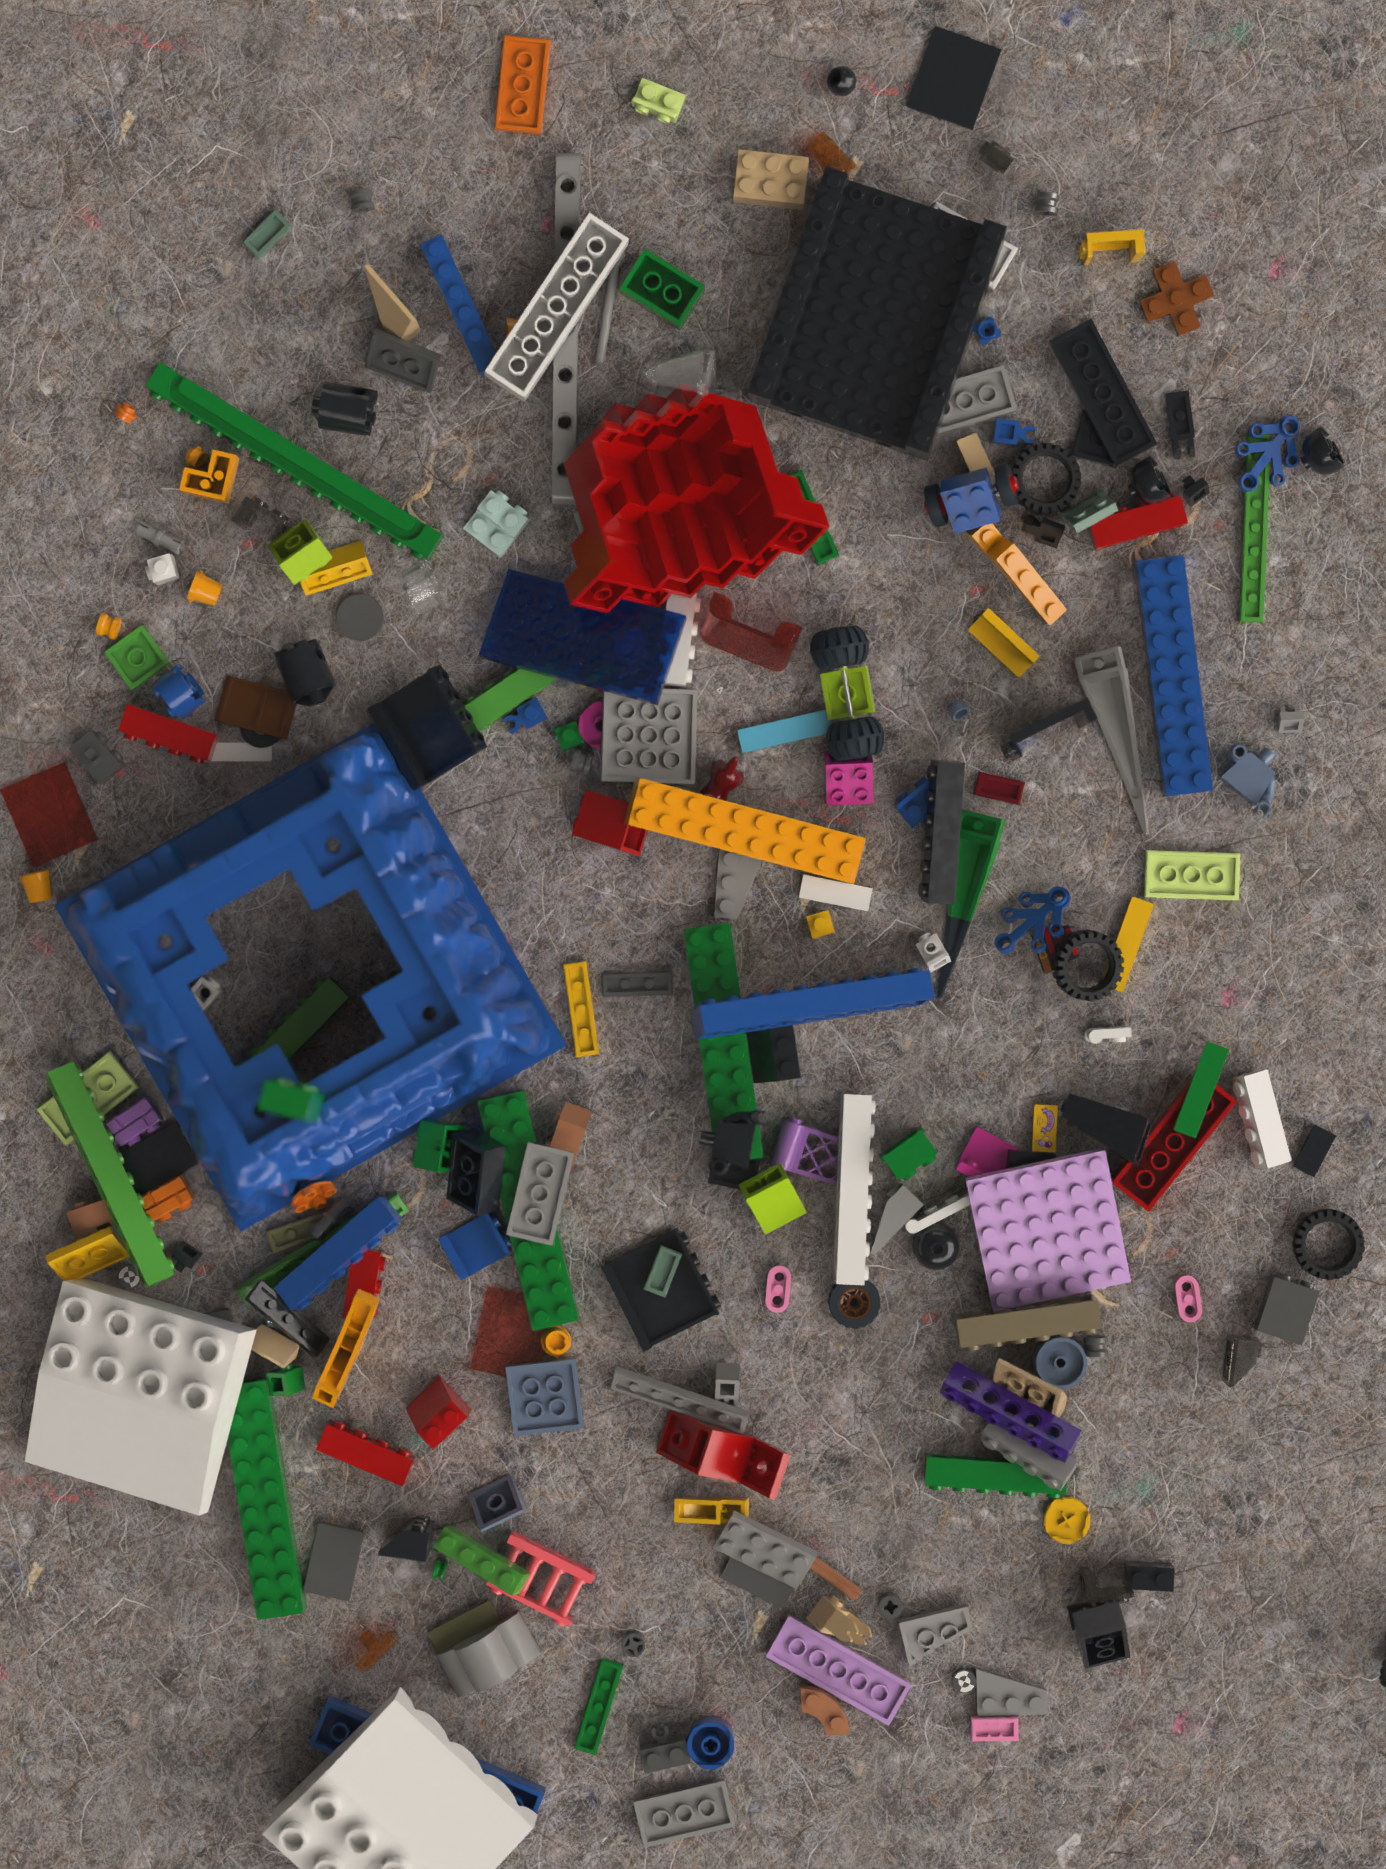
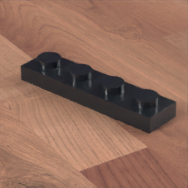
[245,1280,330,1358]

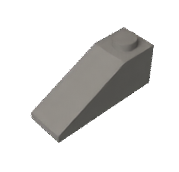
[870,1183,924,1255]
[714,1363,740,1427]

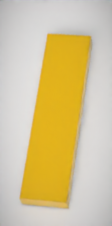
[1101,896,1154,993]
[563,961,600,1057]

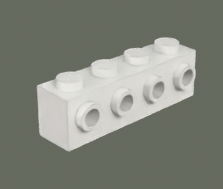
[1232,1069,1291,1169]

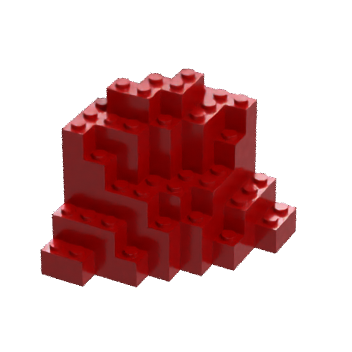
[563,383,830,613]

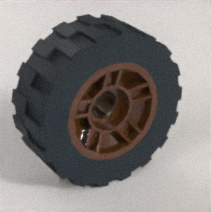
[828,1280,881,1329]

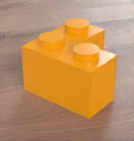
[179,450,240,504]

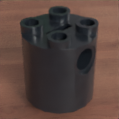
[311,382,378,436]
[274,639,337,707]

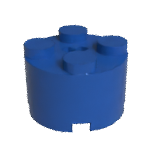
[151,664,207,718]
[687,1716,734,1769]

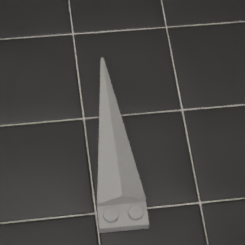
[1074,646,1149,835]

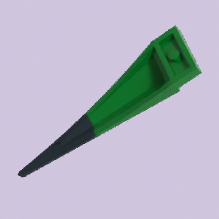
[937,809,1005,999]

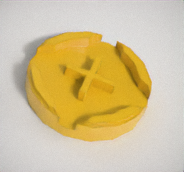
[1043,1496,1090,1544]

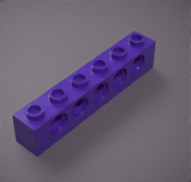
[940,1361,1082,1463]

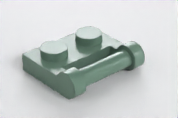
[1061,489,1119,533]

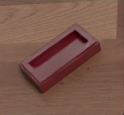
[973,772,1025,805]

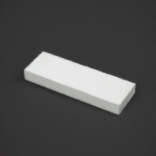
[799,874,873,911]

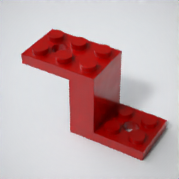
[656,1410,791,1500]

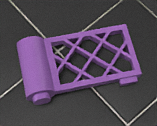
[769,1116,872,1186]

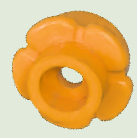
[185,446,207,469]

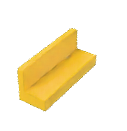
[300,540,373,596]
[968,608,1040,678]

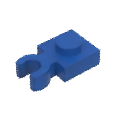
[993,418,1036,446]
[503,697,548,734]

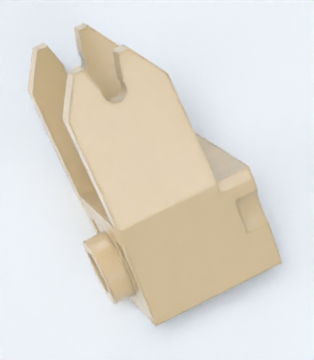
[806,1596,873,1645]

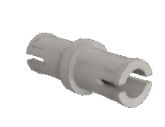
[135,521,184,554]

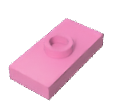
[970,1716,1018,1742]

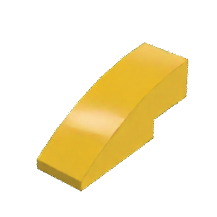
[674,1497,749,1525]

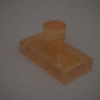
[806,131,856,173]
[356,1630,401,1672]

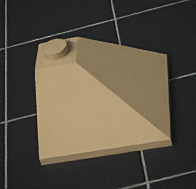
[364,264,421,341]
[993,1358,1067,1418]

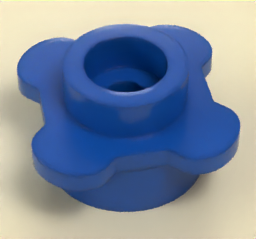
[974,317,1001,345]

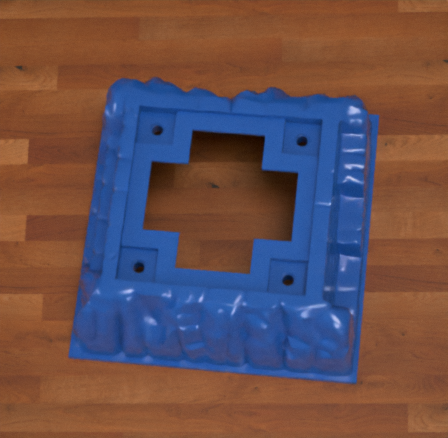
[54,722,567,1232]

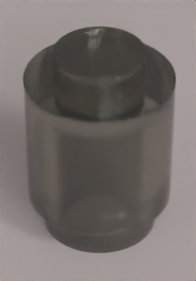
[978,140,1014,174]

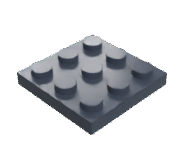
[505,1357,584,1436]

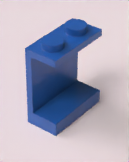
[438,1212,512,1280]

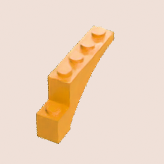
[964,524,1067,626]
[312,1289,380,1408]

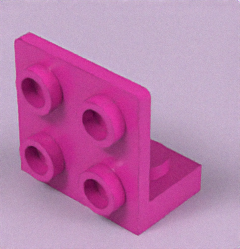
[824,751,874,806]
[955,1127,1018,1177]

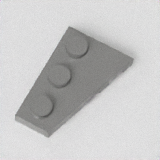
[714,849,762,919]
[898,1604,973,1666]
[975,1667,1048,1716]

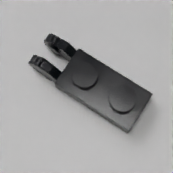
[1164,390,1195,460]

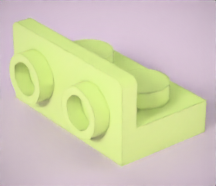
[631,78,686,124]

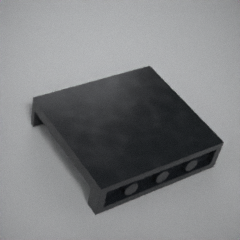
[367,665,487,790]
[1000,698,1098,762]
[601,1228,722,1352]

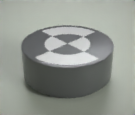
[118,1264,141,1289]
[952,1668,976,1693]

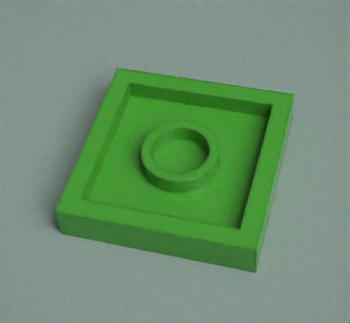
[104,625,171,691]

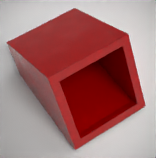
[572,790,648,857]
[406,1375,472,1450]

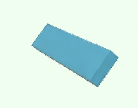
[737,710,832,753]

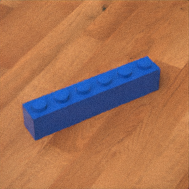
[420,234,496,377]
[274,1197,402,1310]

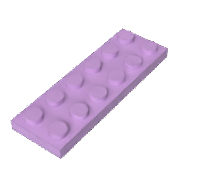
[766,1614,912,1726]

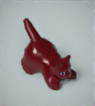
[699,756,744,801]

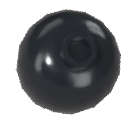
[1300,426,1345,475]
[1128,455,1171,504]
[912,1223,960,1270]

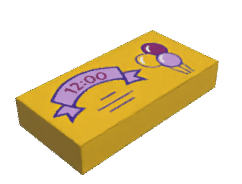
[1031,1104,1058,1153]

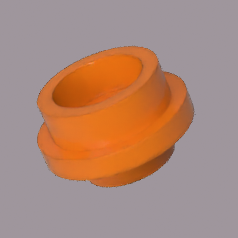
[114,402,137,423]

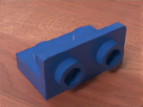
[894,776,929,828]

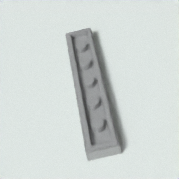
[610,1366,750,1434]

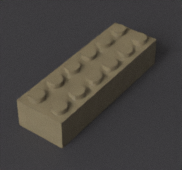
[953,1295,1102,1351]

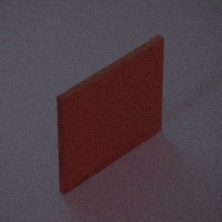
[0,762,99,867]
[470,1286,549,1378]

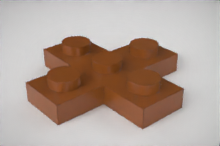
[1139,261,1214,337]

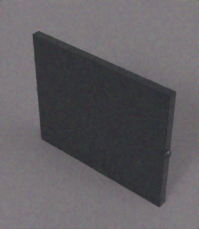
[906,26,1002,130]

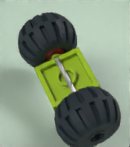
[810,625,884,761]

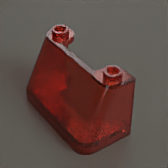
[700,591,803,672]

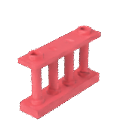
[486,1530,596,1627]

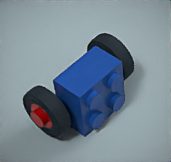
[924,464,1019,534]

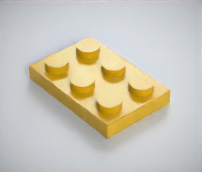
[45,1227,129,1281]

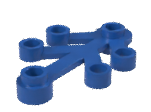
[1234,415,1300,492]
[994,887,1071,954]

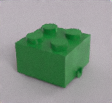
[412,1120,467,1172]
[878,1125,937,1181]

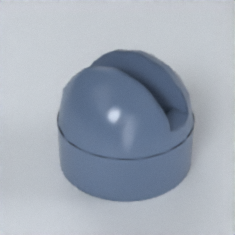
[948,700,969,721]

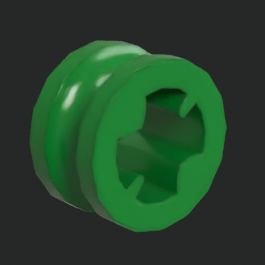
[431,1558,448,1582]

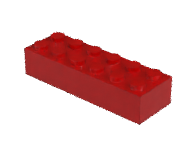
[1111,1076,1238,1212]

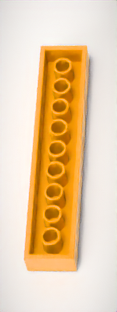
[624,778,866,884]

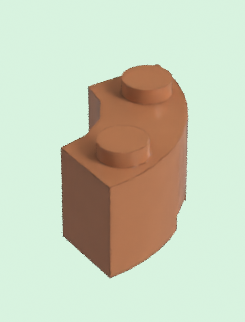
[545,1102,592,1173]
[66,1200,114,1239]
[800,1683,849,1735]

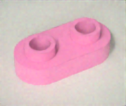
[765,1265,791,1313]
[1174,1275,1202,1322]

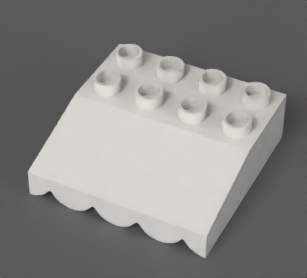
[25,1278,257,1515]
[262,1687,538,1869]

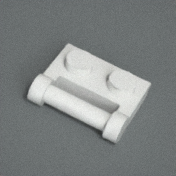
[1084,1026,1132,1044]

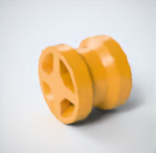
[96,612,122,640]

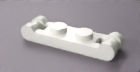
[905,1191,970,1233]

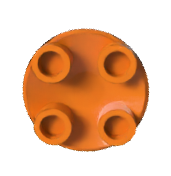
[291,1181,337,1213]

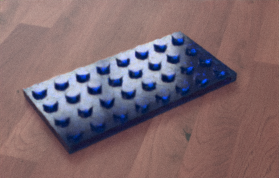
[479,569,687,706]

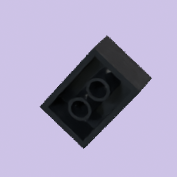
[446,1128,506,1216]
[1072,1601,1131,1669]

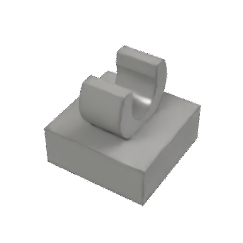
[1277,706,1304,733]

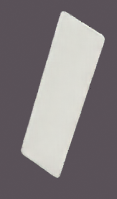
[204,743,272,761]

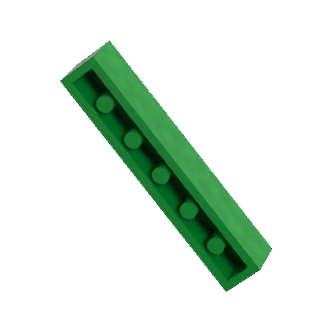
[924,1453,1067,1498]

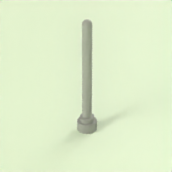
[595,253,626,365]

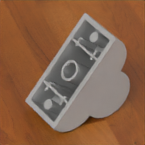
[436,1610,541,1697]

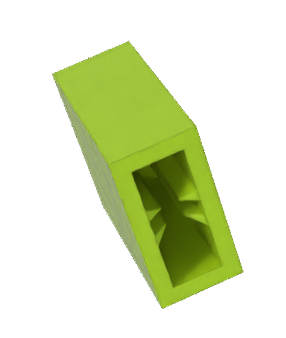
[739,1163,807,1235]

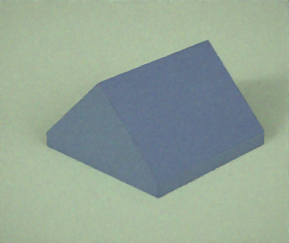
[468,1474,526,1532]

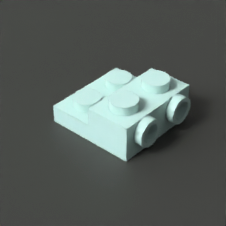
[463,490,529,558]

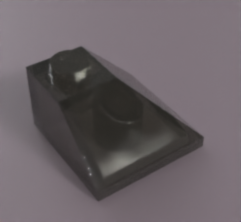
[1222,1334,1262,1387]

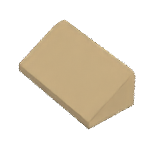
[955,433,994,478]
[251,1324,299,1368]

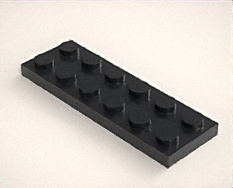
[1049,319,1157,467]

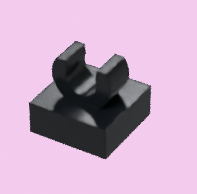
[1182,475,1210,507]
[171,1241,203,1272]

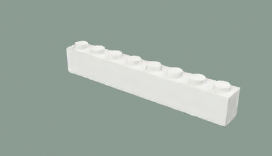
[833,1094,875,1285]

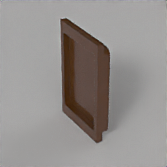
[214,675,297,740]

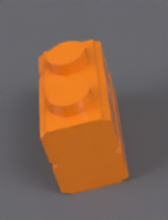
[141,1174,196,1223]

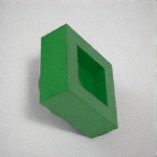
[554,721,585,752]

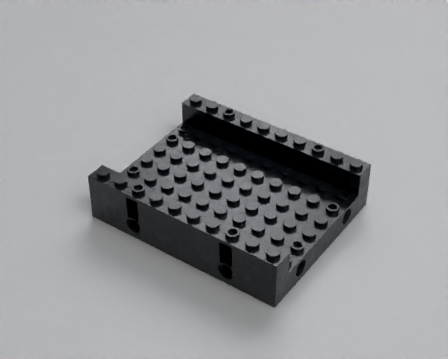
[748,166,1007,461]

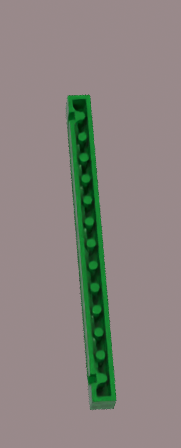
[146,362,444,561]

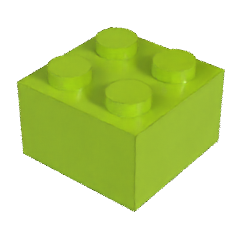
[267,518,333,585]

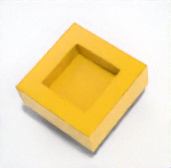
[806,910,835,939]

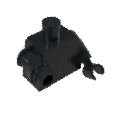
[699,1110,765,1176]

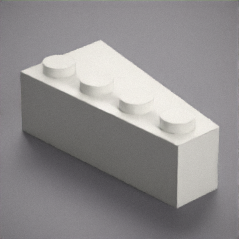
[657,593,701,688]

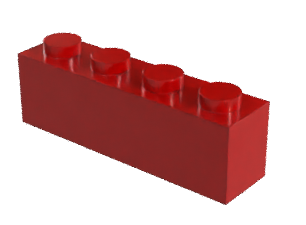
[1088,494,1188,551]
[118,704,220,764]
[316,1420,415,1487]

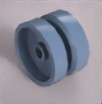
[1031,1336,1087,1389]

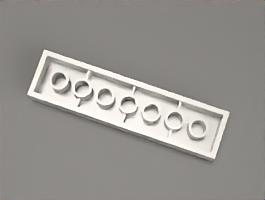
[485,212,629,402]

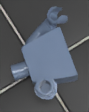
[1218,743,1276,819]

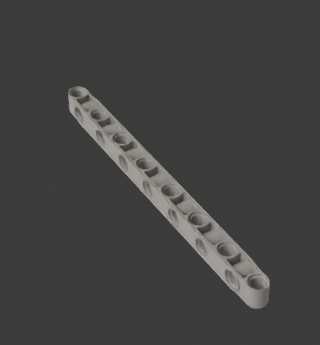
[552,153,580,505]

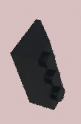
[746,1025,801,1084]
[378,1515,435,1562]

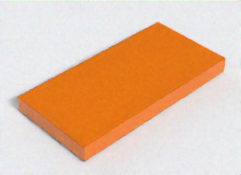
[494,35,551,135]

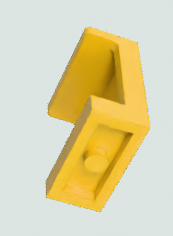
[1078,229,1145,265]

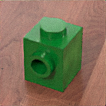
[266,1363,306,1397]

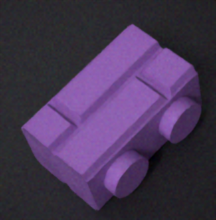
[106,1096,163,1147]

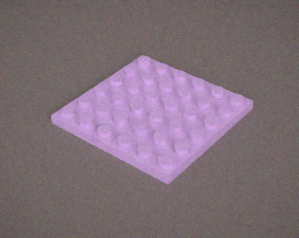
[965,1147,1131,1311]

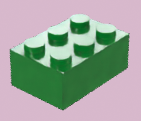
[620,249,705,331]
[258,1077,325,1123]

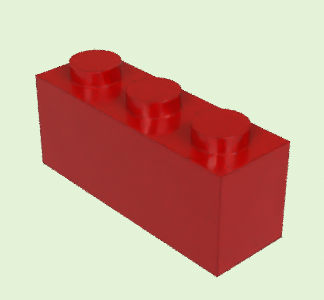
[342,1249,386,1319]

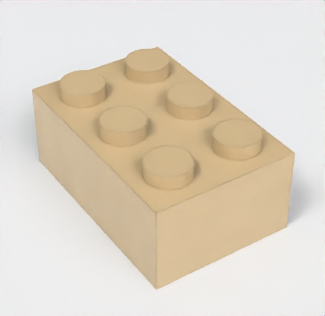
[733,149,809,210]

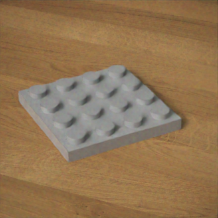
[600,686,698,785]

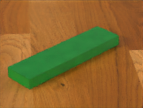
[790,470,839,565]
[1172,1041,1229,1138]
[574,1657,624,1755]

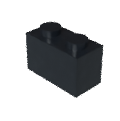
[1123,1560,1175,1592]

